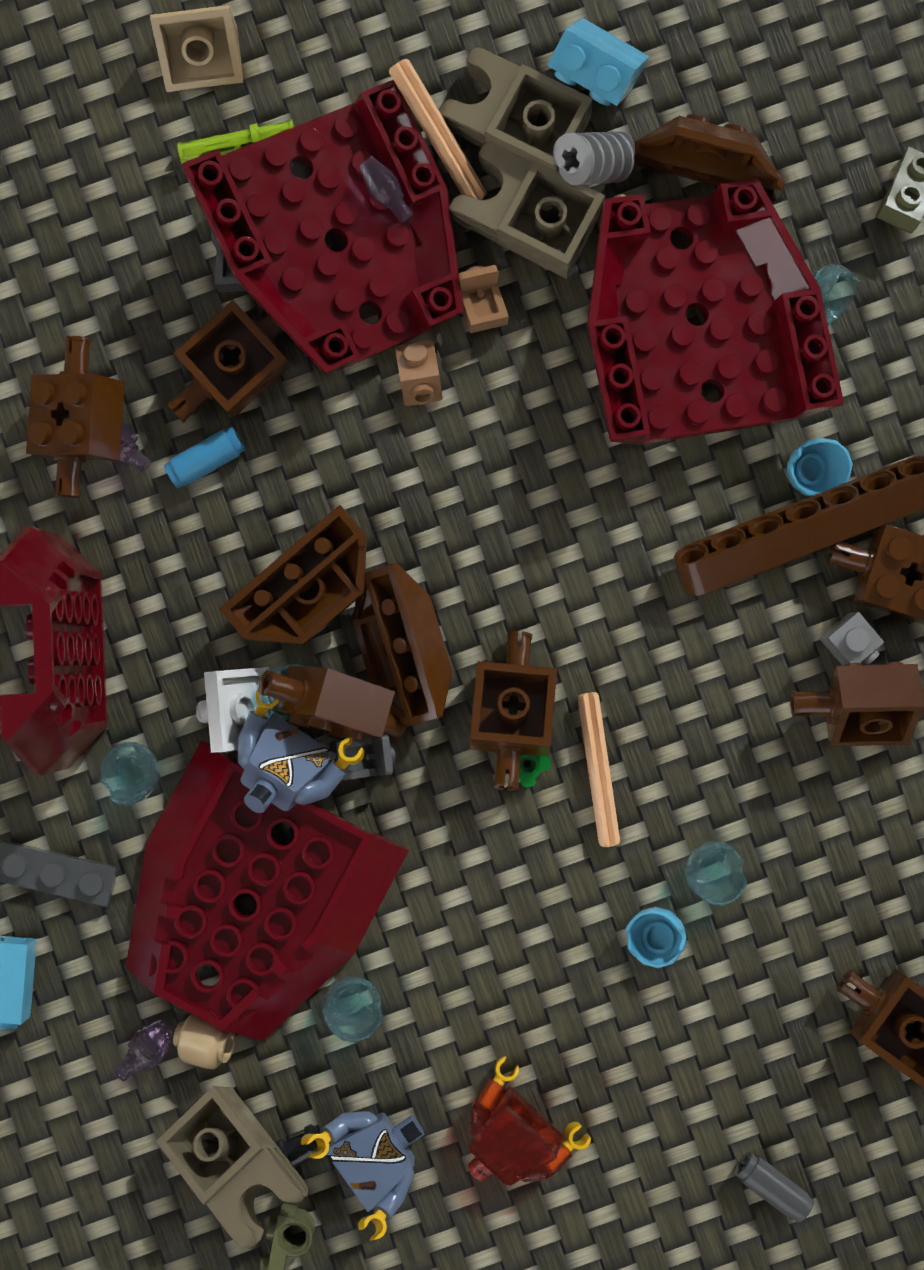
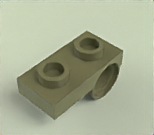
[875,146,924,234]
[260,1203,315,1270]

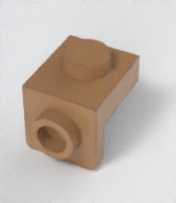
[458,265,509,333]
[395,340,443,406]

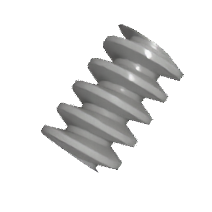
[553,132,635,185]

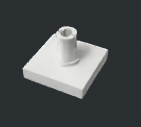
[196,667,273,753]

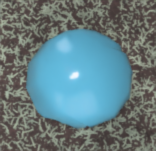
[786,438,853,497]
[625,907,686,968]

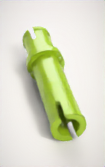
[177,119,295,164]

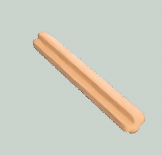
[389,59,487,200]
[577,692,620,847]

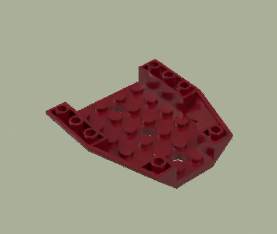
[181,80,464,374]
[587,178,844,445]
[0,526,108,776]
[125,740,409,1041]

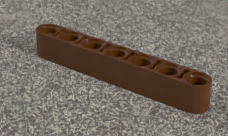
[674,456,924,596]

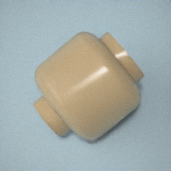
[173,1014,235,1069]

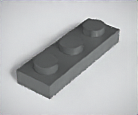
[0,840,119,907]

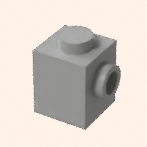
[819,612,884,666]

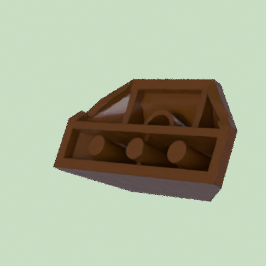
[634,114,784,201]
[219,505,367,645]
[352,563,452,727]

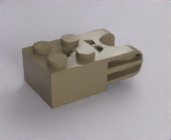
[439,47,593,173]
[449,142,605,279]
[156,1086,308,1249]

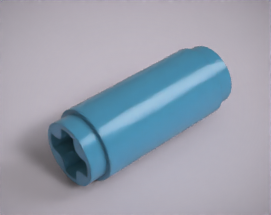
[164,426,246,488]

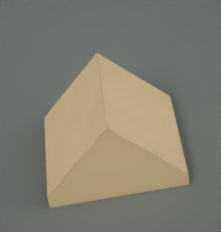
[150,5,243,92]

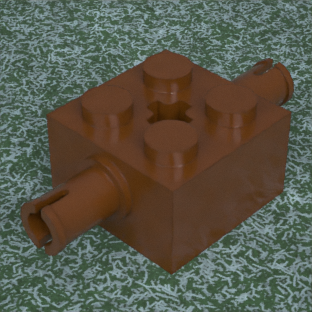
[167,300,291,423]
[26,336,125,498]
[827,524,924,624]
[470,631,557,791]
[790,662,924,746]
[259,666,406,743]
[836,969,924,1088]

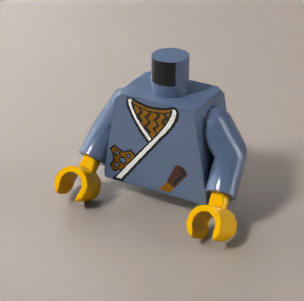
[238,689,364,813]
[301,1111,425,1241]

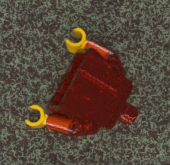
[468,1056,591,1186]

